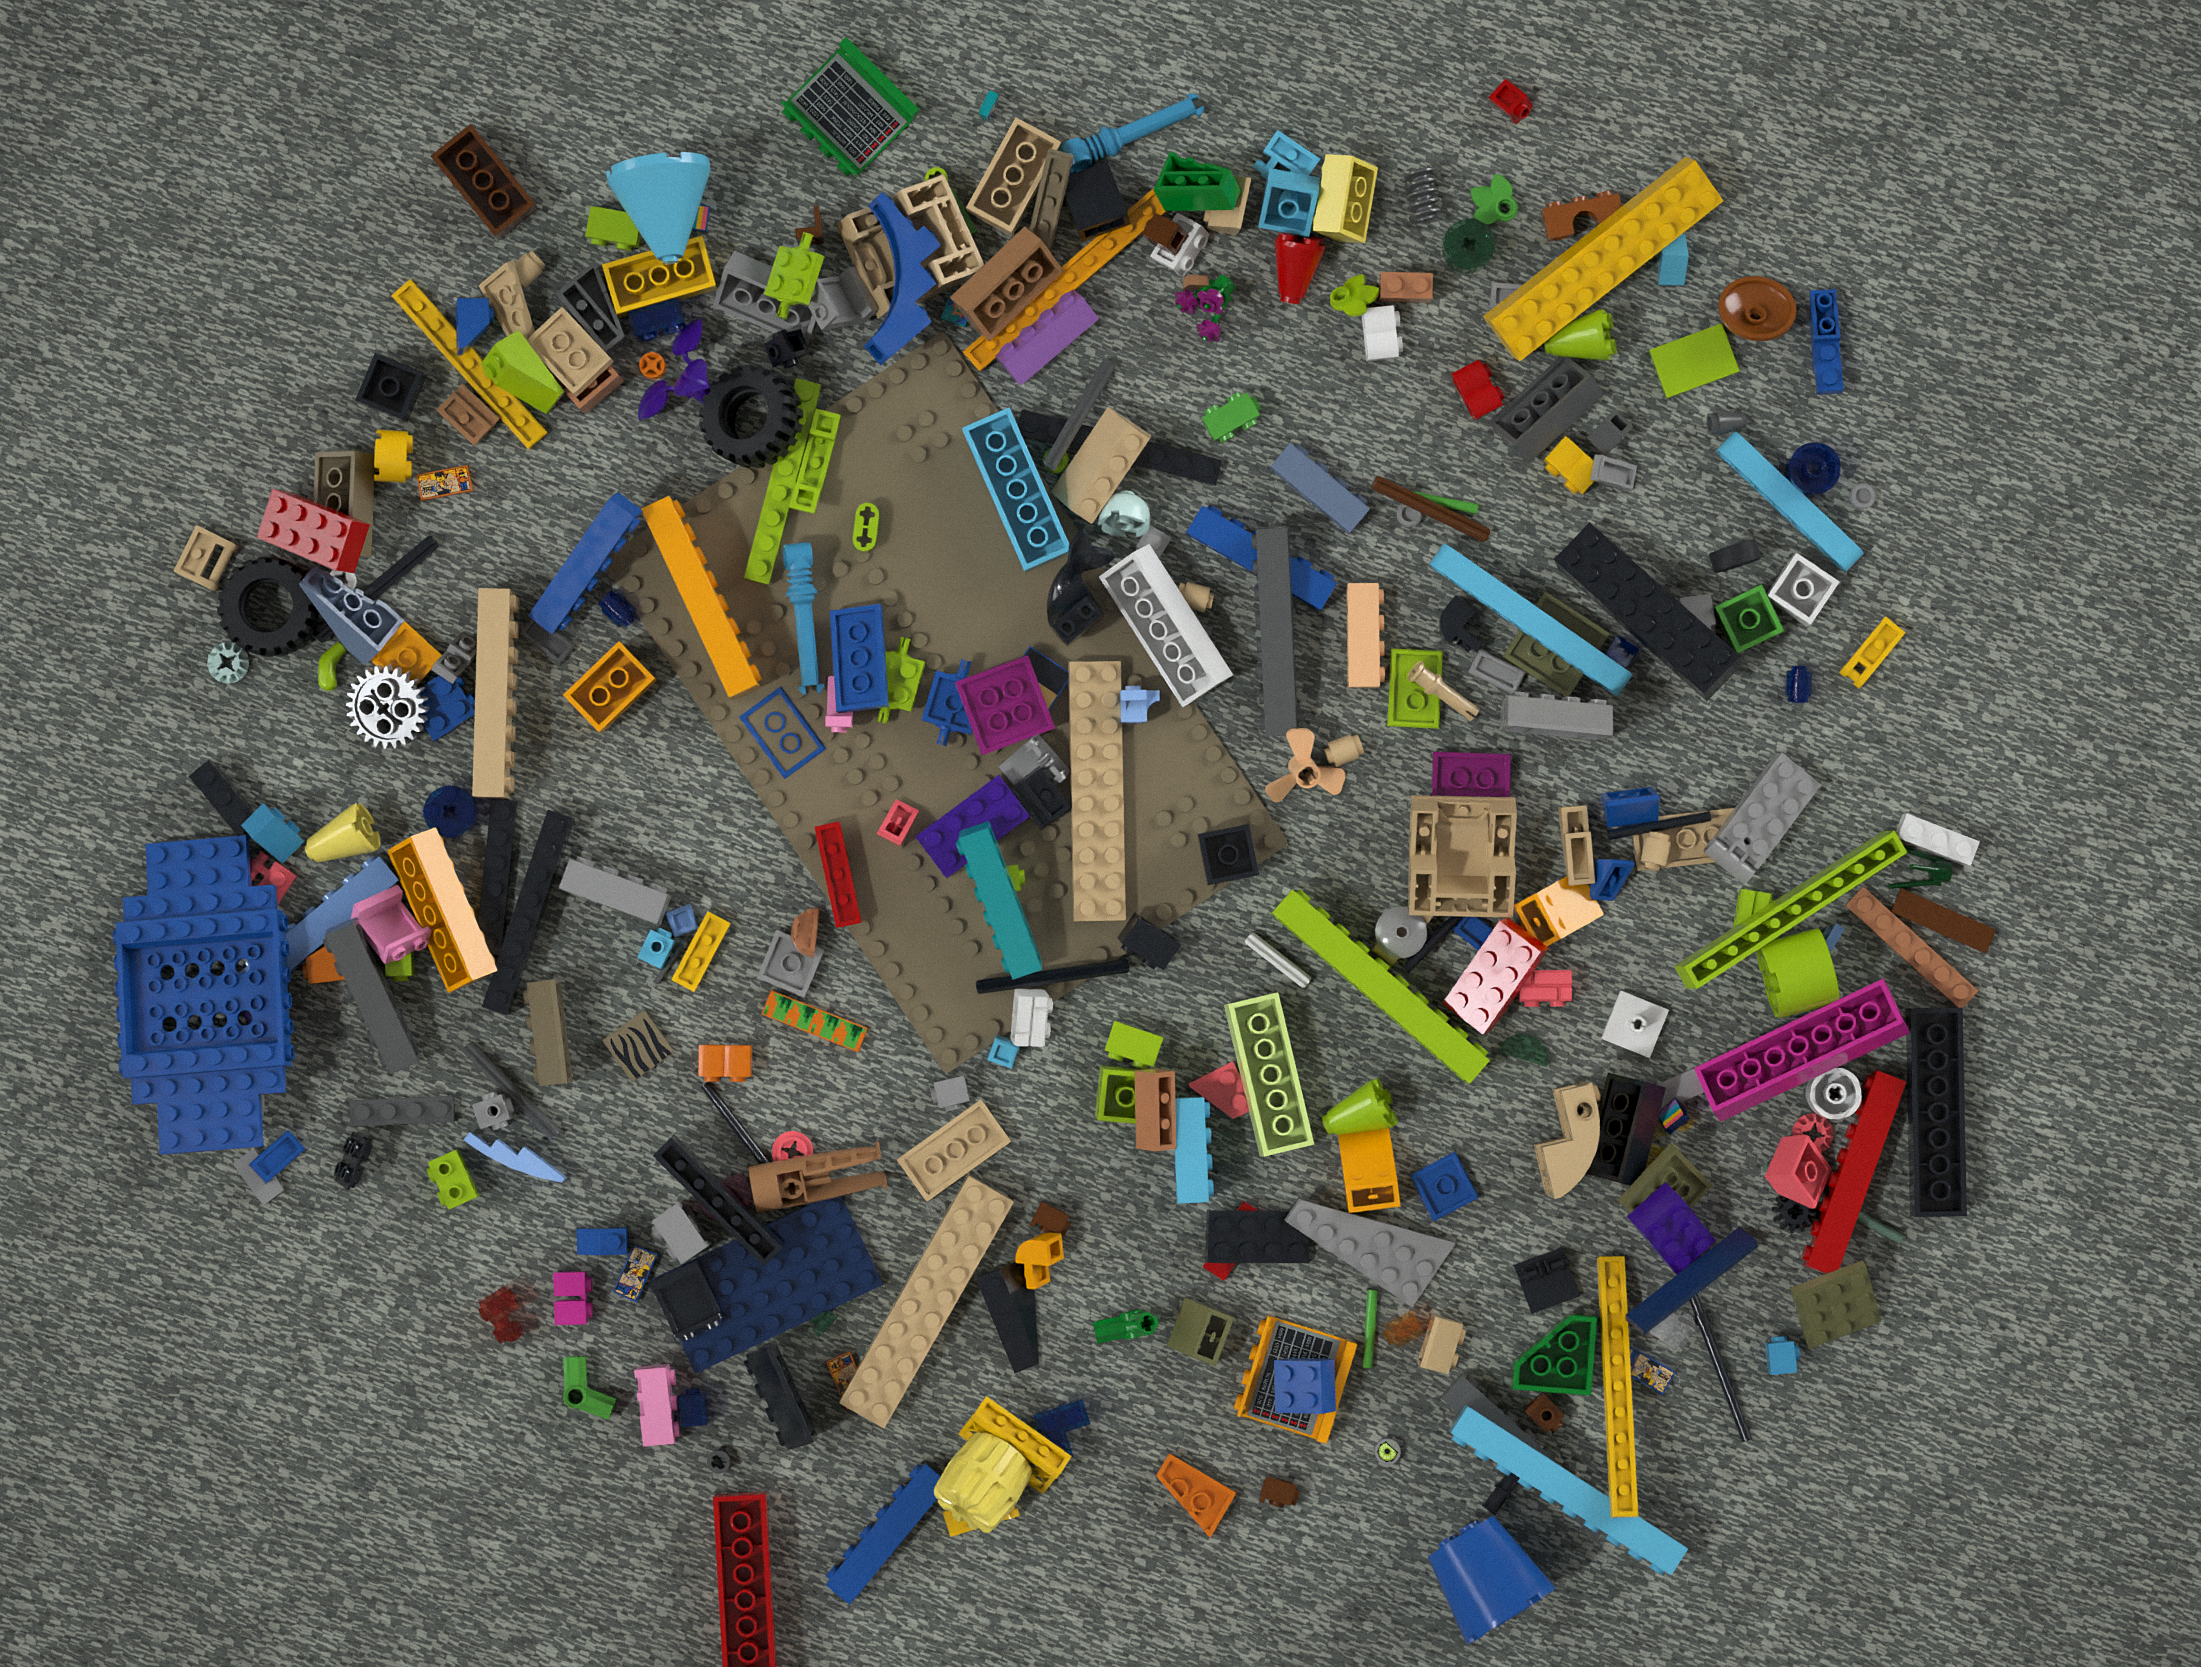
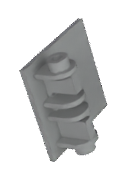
[998,734,1070,785]

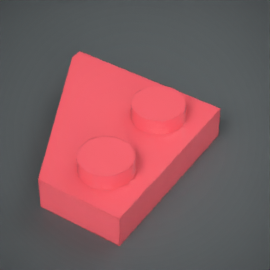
[1188,1061,1249,1119]

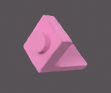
[825,676,853,733]

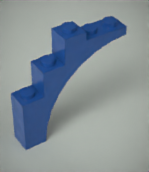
[864,192,941,366]

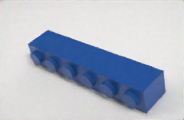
[528,492,643,635]
[1186,505,1337,611]
[826,1462,942,1605]

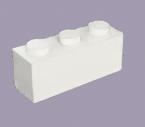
[1896,814,1980,866]

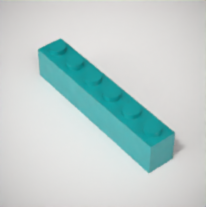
[956,821,1043,979]

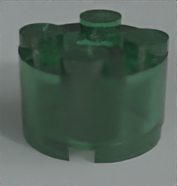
[1442,218,1495,274]

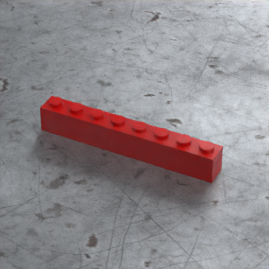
[1801,1071,1906,1275]

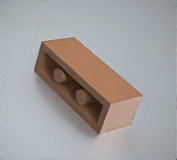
[1135,1068,1176,1151]

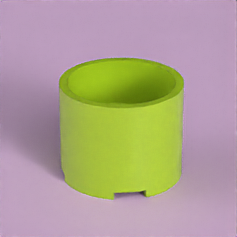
[1756,928,1839,1019]

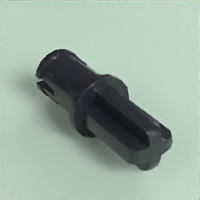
[1482,1472,1520,1515]

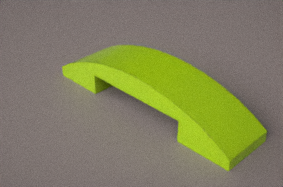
[789,409,841,514]

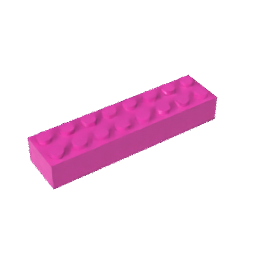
[1694,979,1910,1122]

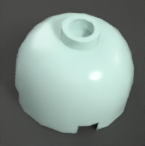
[1098,490,1150,537]

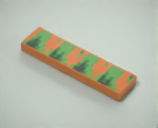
[762,990,868,1052]

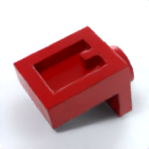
[1488,79,1533,124]

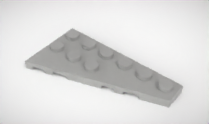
[1284,1199,1456,1307]

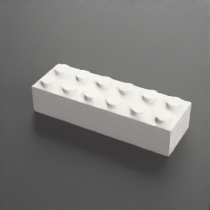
[1099,544,1233,707]

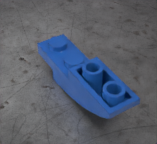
[1809,289,1844,395]

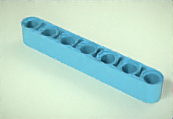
[1716,431,1864,573]

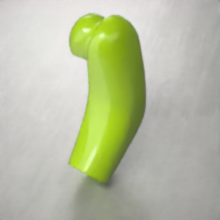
[318,642,347,692]

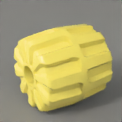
[934,1432,1032,1533]

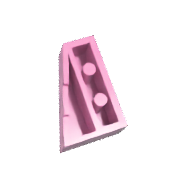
[634,1364,680,1447]

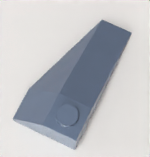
[299,566,404,665]

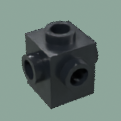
[764,329,810,369]

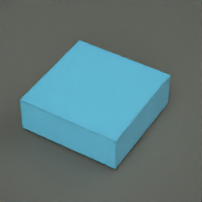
[987,1035,1020,1069]

